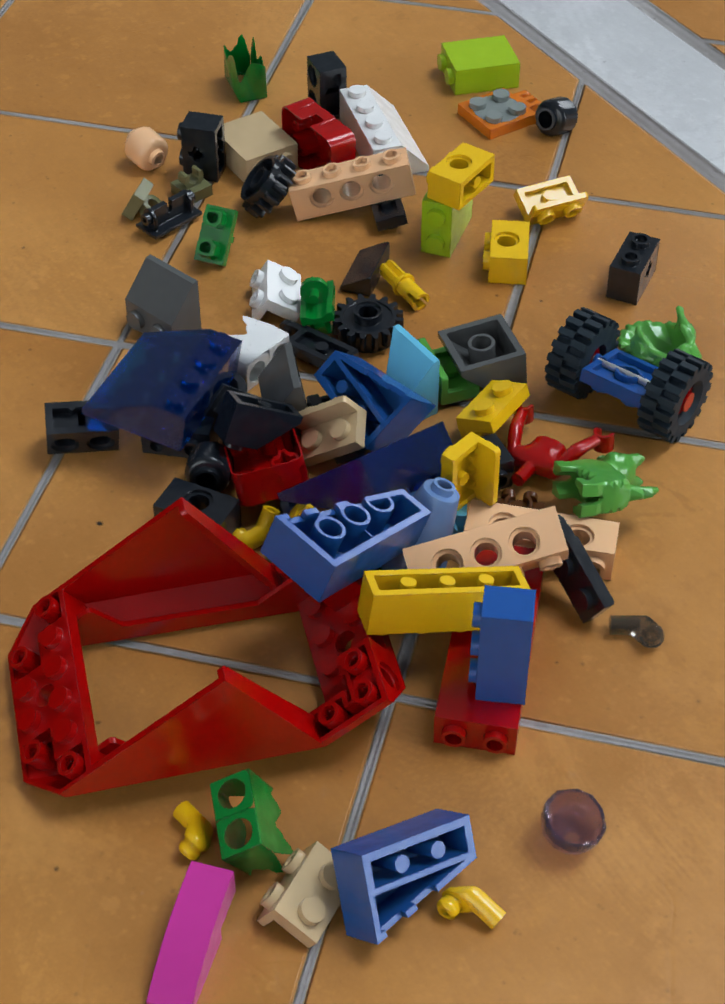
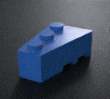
[314,350,436,455]
[468,585,536,705]
[331,809,477,945]

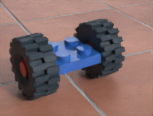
[544,307,713,443]

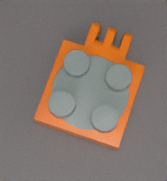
[458,88,542,140]

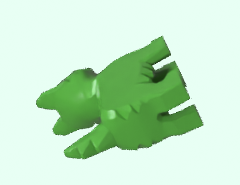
[552,451,659,518]

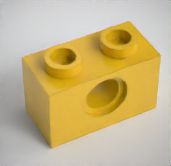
[426,142,495,211]
[482,220,530,285]

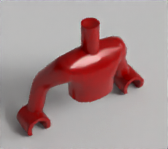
[507,404,615,486]

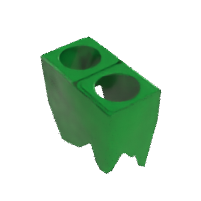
[224,34,267,103]
[210,768,293,876]

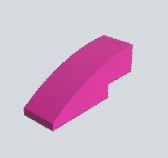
[146,861,236,1004]

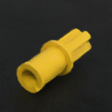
[379,260,430,311]

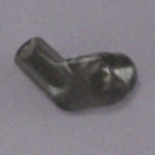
[609,615,664,648]

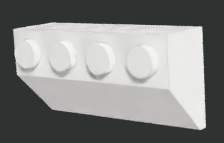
[339,85,429,174]

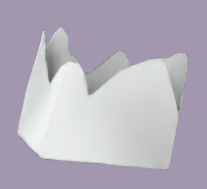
[206,316,290,392]

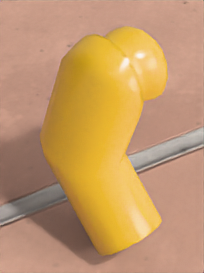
[232,505,280,550]
[173,801,213,860]
[437,886,507,929]

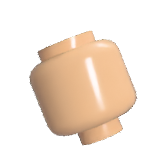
[124,126,168,171]

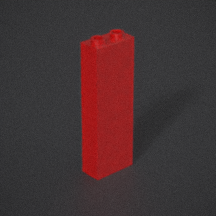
[433,546,544,755]

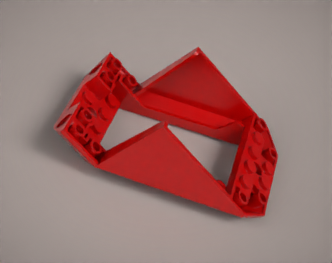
[8,497,406,798]

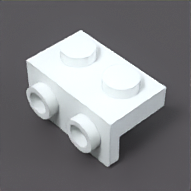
[249,259,301,322]

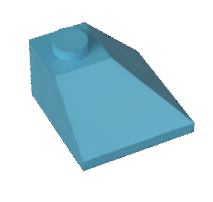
[386,324,440,419]

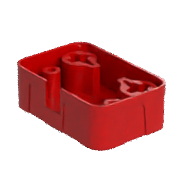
[281,97,356,183]
[224,428,310,507]

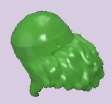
[617,306,702,367]

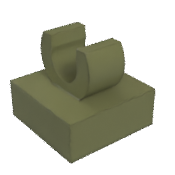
[170,165,213,203]
[122,178,162,221]

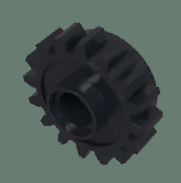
[241,154,297,218]
[332,294,404,353]

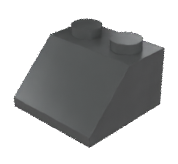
[125,254,202,352]
[438,314,527,388]

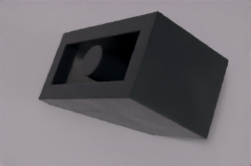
[213,390,303,451]

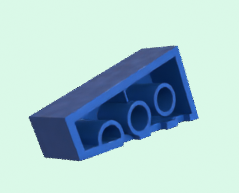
[260,489,432,602]

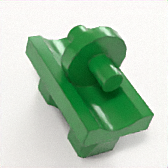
[194,204,238,267]
[300,277,335,334]

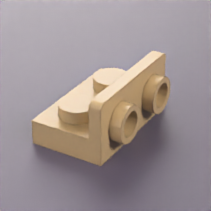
[296,396,367,467]

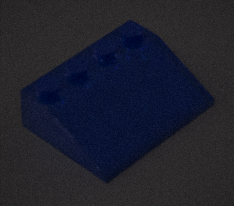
[82,329,242,452]
[277,421,453,509]

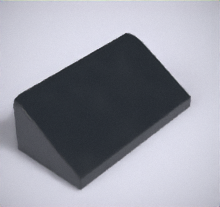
[340,242,390,296]

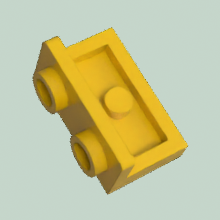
[513,175,589,225]
[456,380,530,438]
[440,431,501,511]

